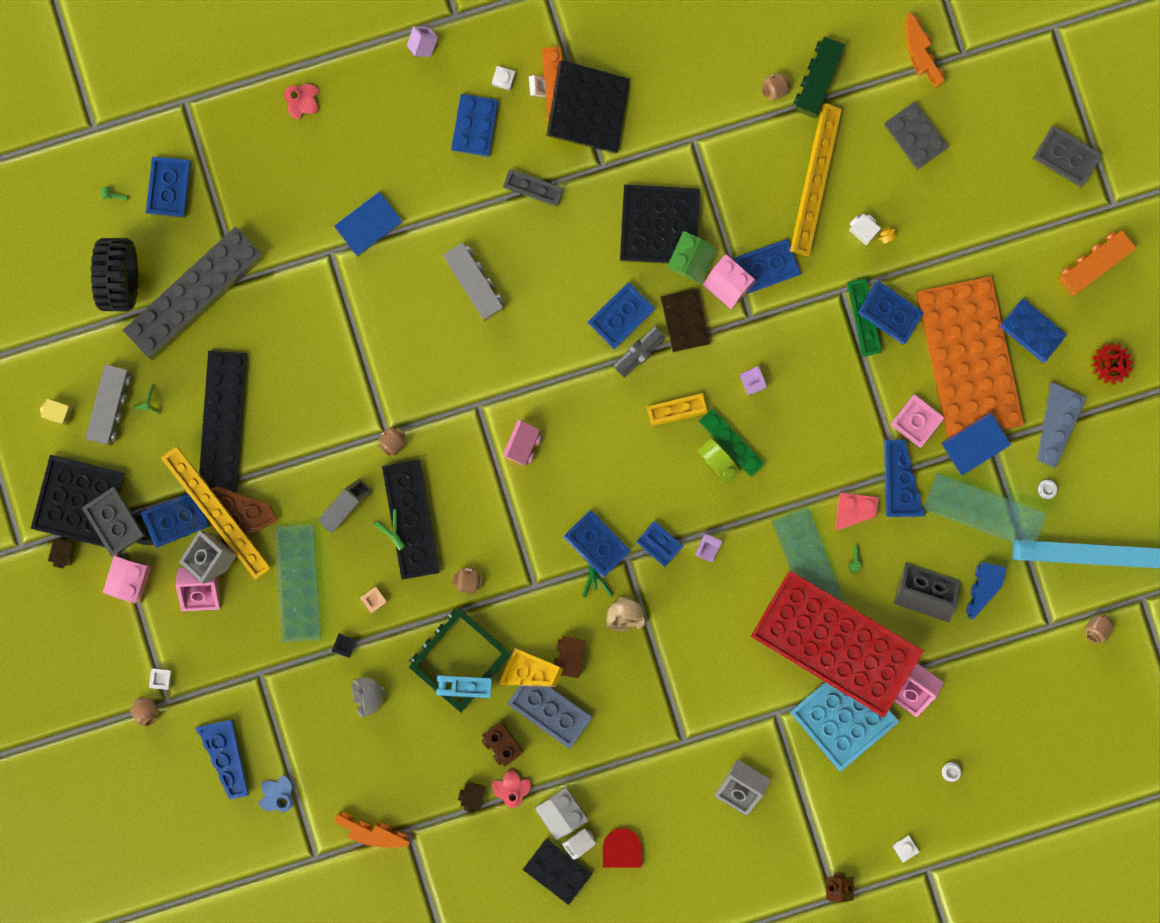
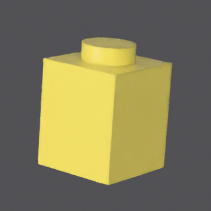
[40,399,73,425]

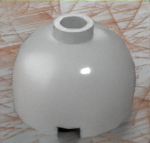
[352,677,386,717]

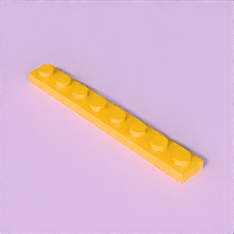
[790,103,842,256]
[161,446,271,579]

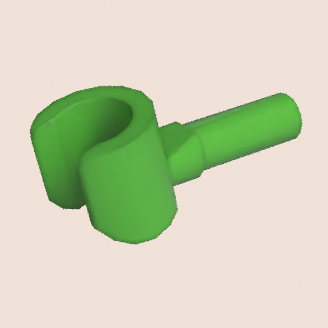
[101,187,128,201]
[849,545,861,573]

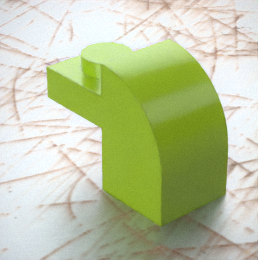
[697,438,740,484]

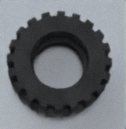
[91,238,139,312]

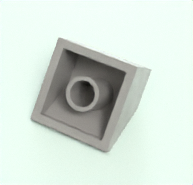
[179,530,237,584]
[714,759,770,816]
[535,786,588,840]

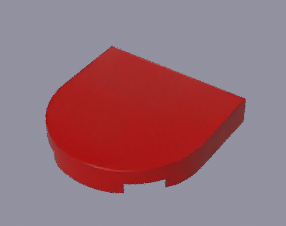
[603,828,641,868]

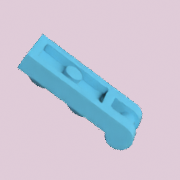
[436,675,492,698]

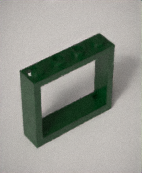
[409,608,512,713]

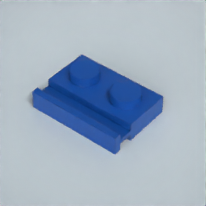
[636,521,683,567]

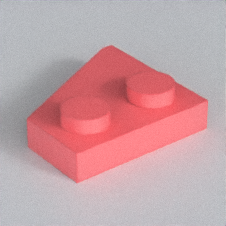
[835,493,878,530]

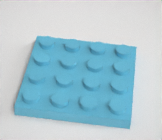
[790,682,899,772]

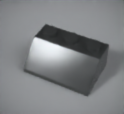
[894,563,960,622]

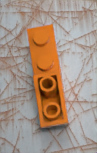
[905,13,945,89]
[334,812,411,848]

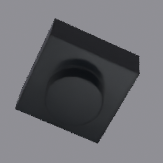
[332,633,357,658]

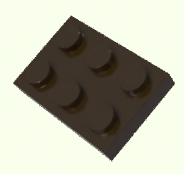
[660,288,710,353]

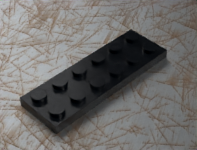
[382,460,440,580]

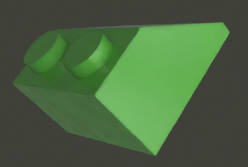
[667,231,717,285]

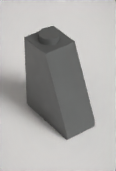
[318,478,373,533]

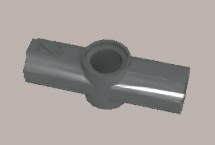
[613,327,666,378]

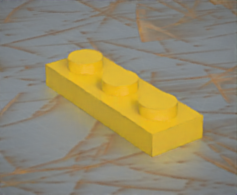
[647,393,707,427]

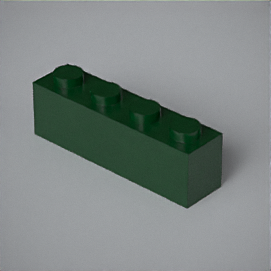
[793,36,845,119]

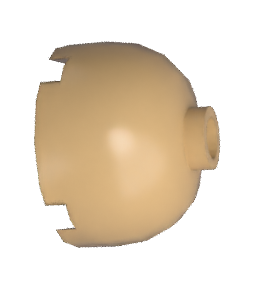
[606,597,645,631]

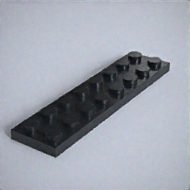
[199,351,247,492]

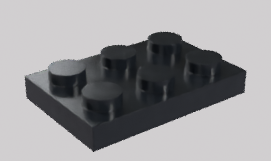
[523,838,592,905]

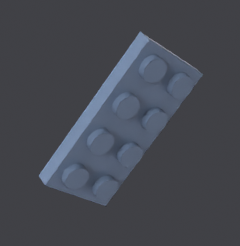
[507,686,592,749]

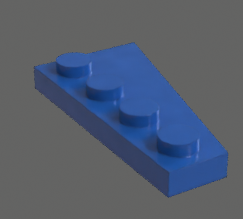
[884,440,925,517]
[195,719,250,800]

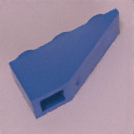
[966,562,1006,619]

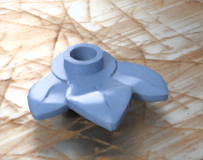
[258,775,293,812]

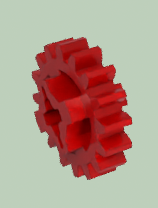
[1090,343,1134,385]

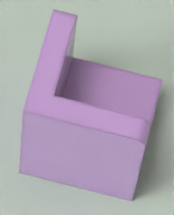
[407,26,438,57]
[740,366,767,396]
[695,534,722,562]

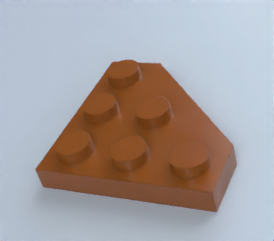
[211,486,278,546]

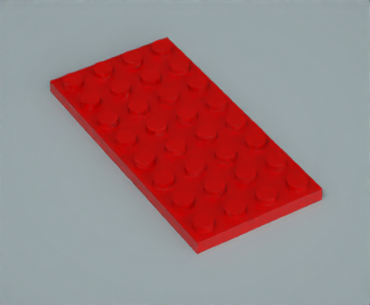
[750,570,925,717]

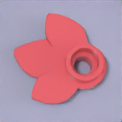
[284,84,319,120]
[492,769,531,808]

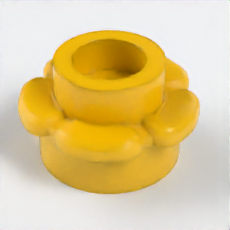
[878,227,897,244]

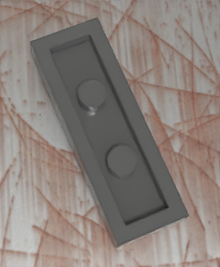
[503,169,563,207]

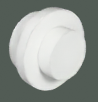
[1038,480,1057,499]
[942,762,961,782]

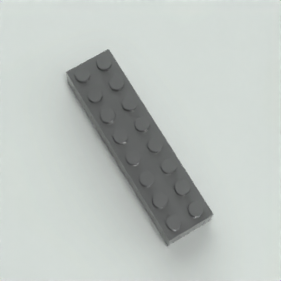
[123,226,265,360]

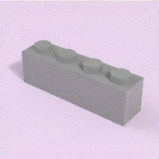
[443,243,504,321]
[85,365,132,446]

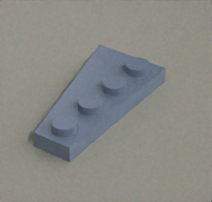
[1037,382,1086,468]

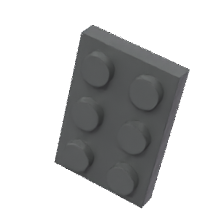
[884,102,949,170]
[1032,125,1102,188]
[82,487,145,557]

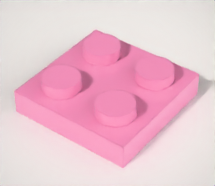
[890,394,944,448]

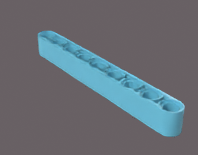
[1012,540,1160,568]

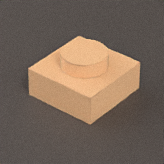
[360,587,387,613]

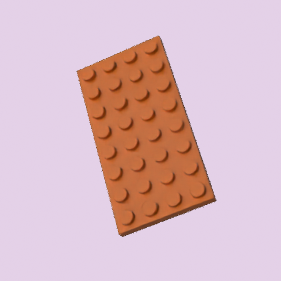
[916,276,1024,439]

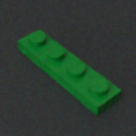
[847,278,882,357]
[698,408,765,477]

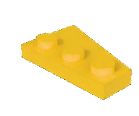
[499,648,563,687]

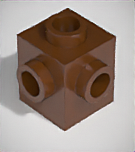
[826,872,854,902]

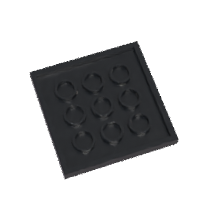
[546,60,630,154]
[620,185,700,264]
[30,454,126,548]

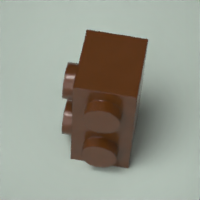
[554,636,586,679]
[481,721,524,767]

